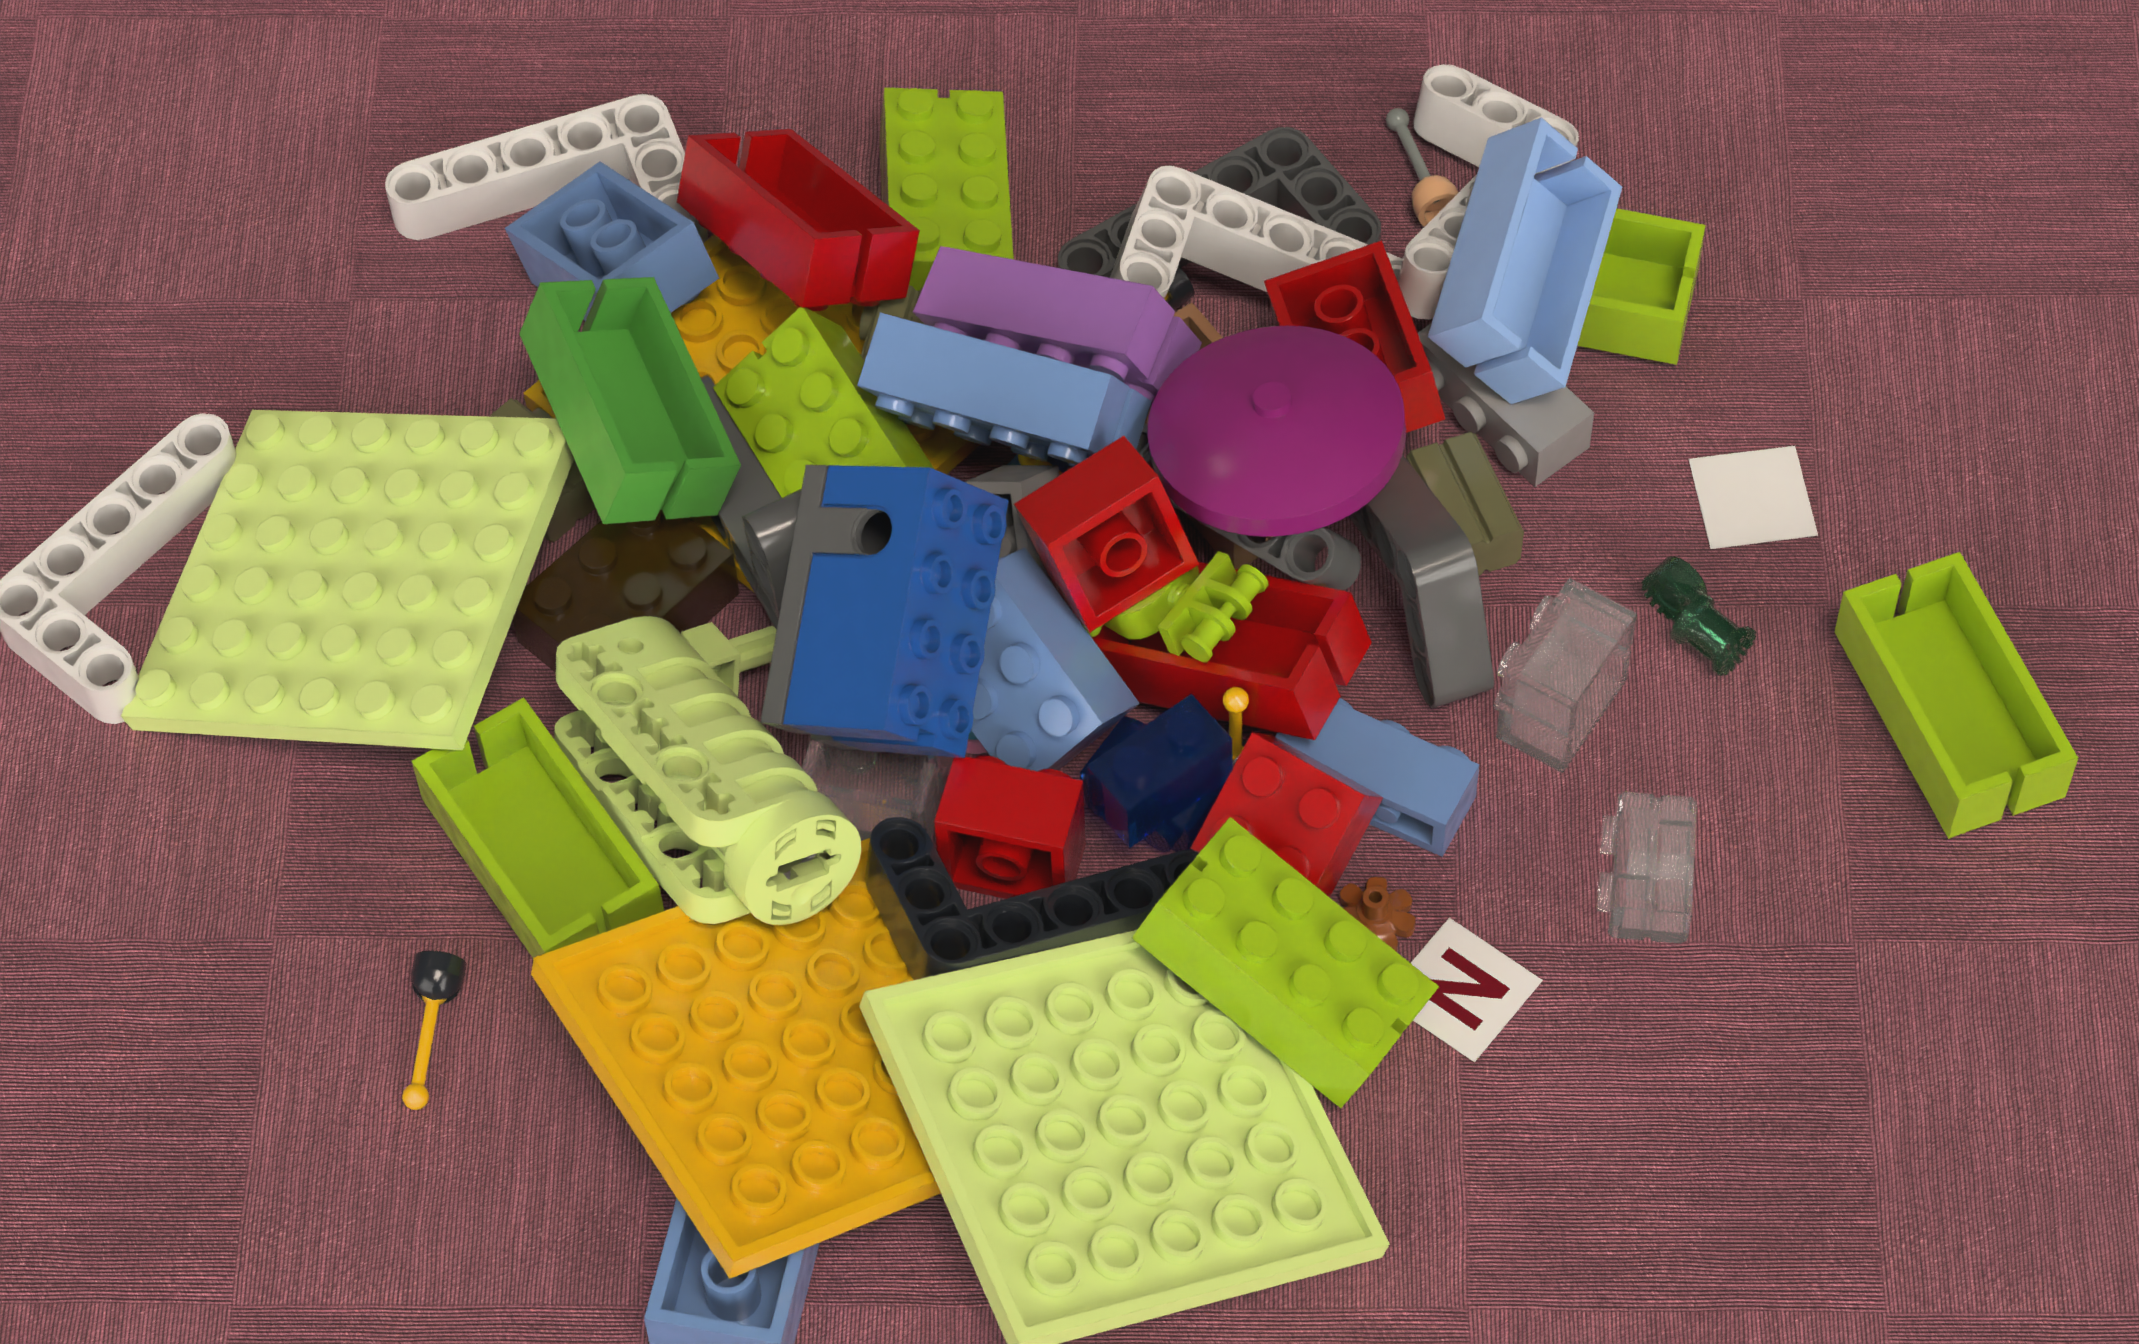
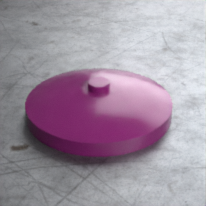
[1147,326,1406,537]

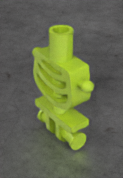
[1081,551,1269,662]

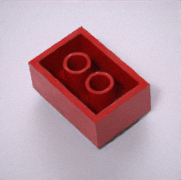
[1264,240,1446,433]

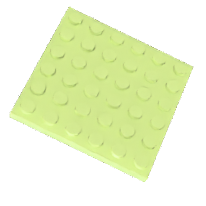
[121,410,574,751]
[859,930,1390,1344]

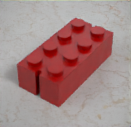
[677,129,920,311]
[1091,562,1372,740]

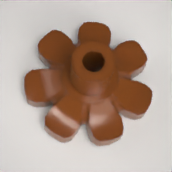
[1339,877,1416,952]

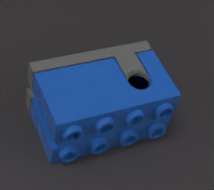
[760,465,1009,758]

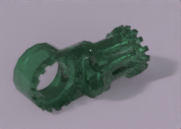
[1641,556,1756,676]

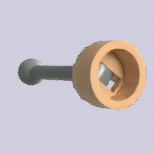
[1386,108,1459,227]

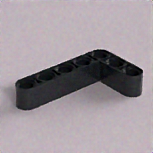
[865,817,1199,980]

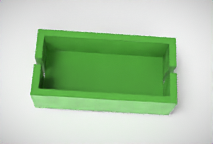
[519,277,741,524]

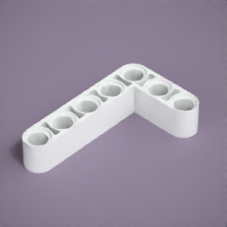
[1398,64,1579,320]
[385,94,708,243]
[1110,166,1412,317]
[0,413,236,724]

